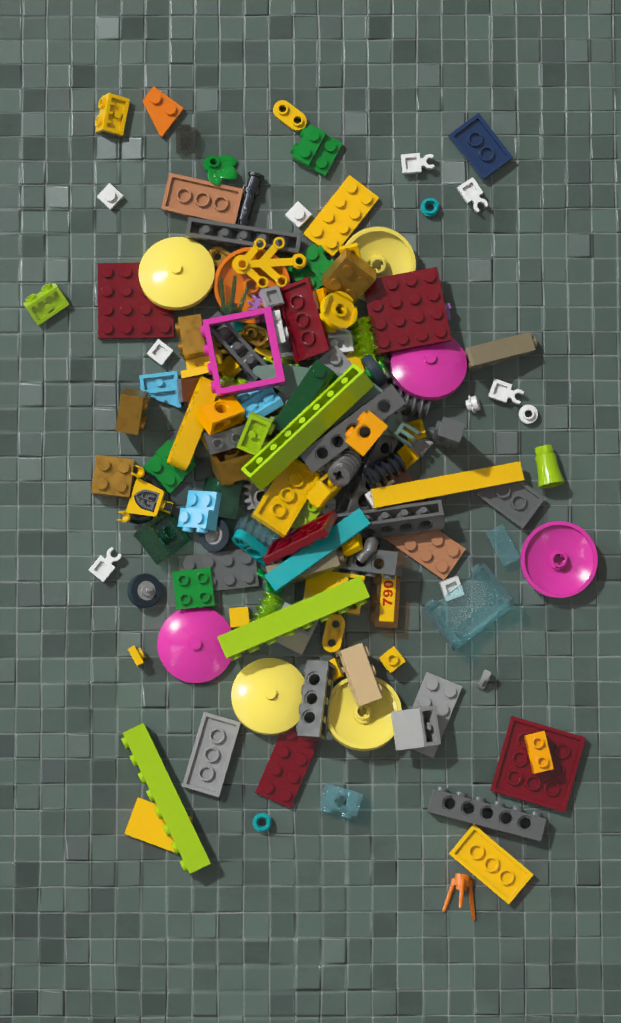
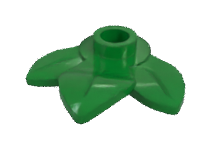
[203,155,238,186]
[256,568,283,597]

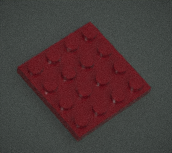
[97,263,175,339]
[364,267,452,356]
[490,716,586,812]

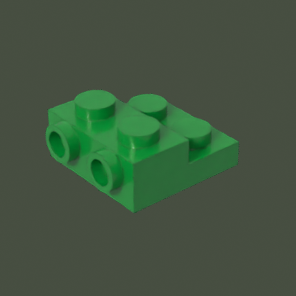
[290,124,343,177]
[286,243,334,290]
[143,439,197,494]

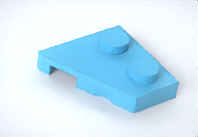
[139,371,182,408]

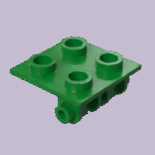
[172,567,215,610]

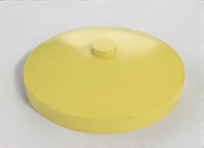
[345,226,416,301]
[139,237,215,310]
[231,658,305,735]
[327,677,402,751]

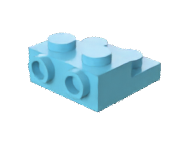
[236,388,284,420]
[177,490,222,534]

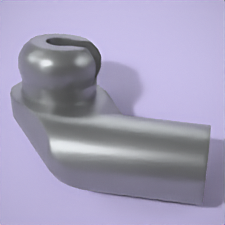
[378,353,392,381]
[356,536,378,563]

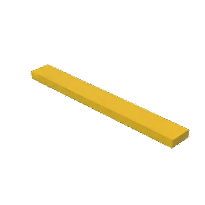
[370,461,524,509]

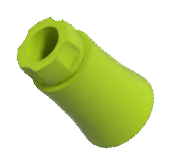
[535,445,565,489]

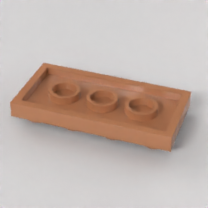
[161,173,243,224]
[382,530,466,581]

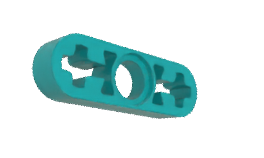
[232,529,280,568]

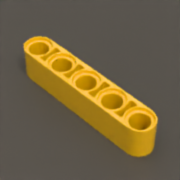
[167,376,217,471]

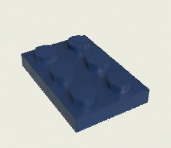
[448,113,513,181]

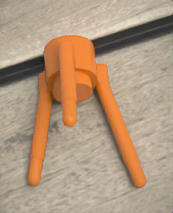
[442,874,476,921]

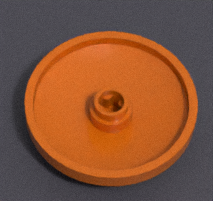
[214,247,290,324]

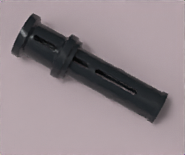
[236,171,265,226]

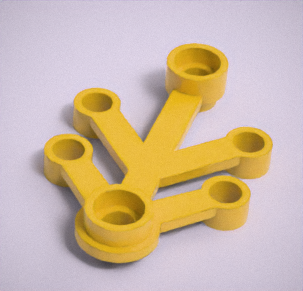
[232,237,307,288]

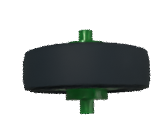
[361,354,387,387]

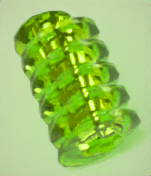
[350,316,378,358]
[248,592,285,623]

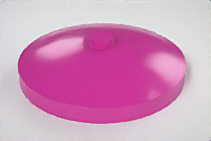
[390,337,467,401]
[520,521,598,598]
[157,607,232,683]

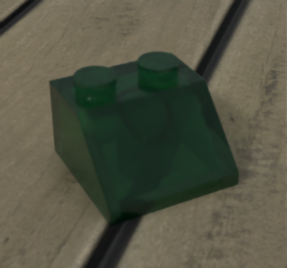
[203,477,243,522]
[134,512,192,565]

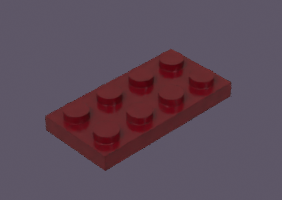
[279,277,332,363]
[263,510,338,565]
[255,726,319,808]

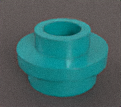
[421,198,440,217]
[253,813,272,832]

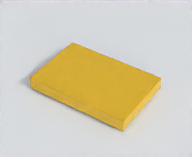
[124,797,193,853]

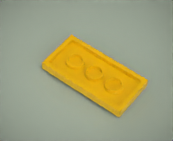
[303,175,379,258]
[251,459,321,538]
[449,824,534,904]

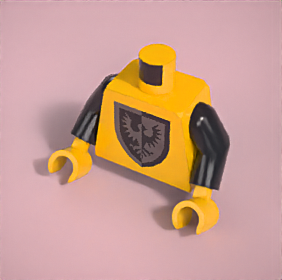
[117,465,174,525]

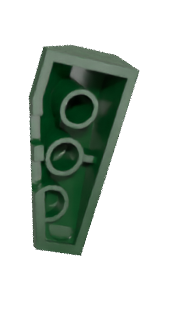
[273,359,338,432]

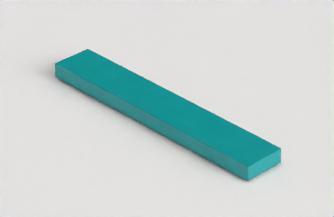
[265,508,371,592]

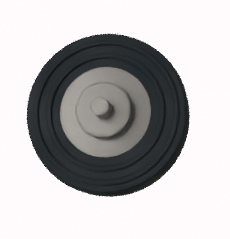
[198,518,233,552]
[127,573,162,608]

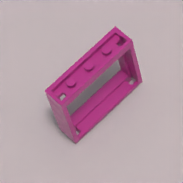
[200,306,286,398]

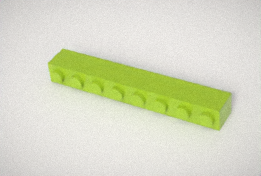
[241,363,374,491]
[217,576,370,661]
[121,723,211,874]

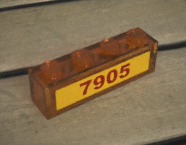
[370,550,402,629]

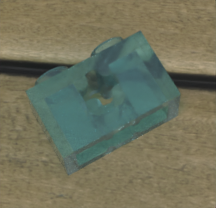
[319,783,363,819]

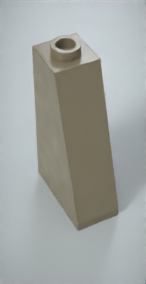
[464,332,538,372]
[266,547,347,586]

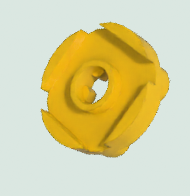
[320,291,358,331]

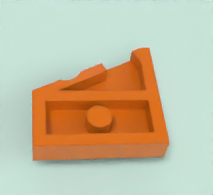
[142,86,184,138]

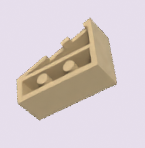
[335,643,383,706]

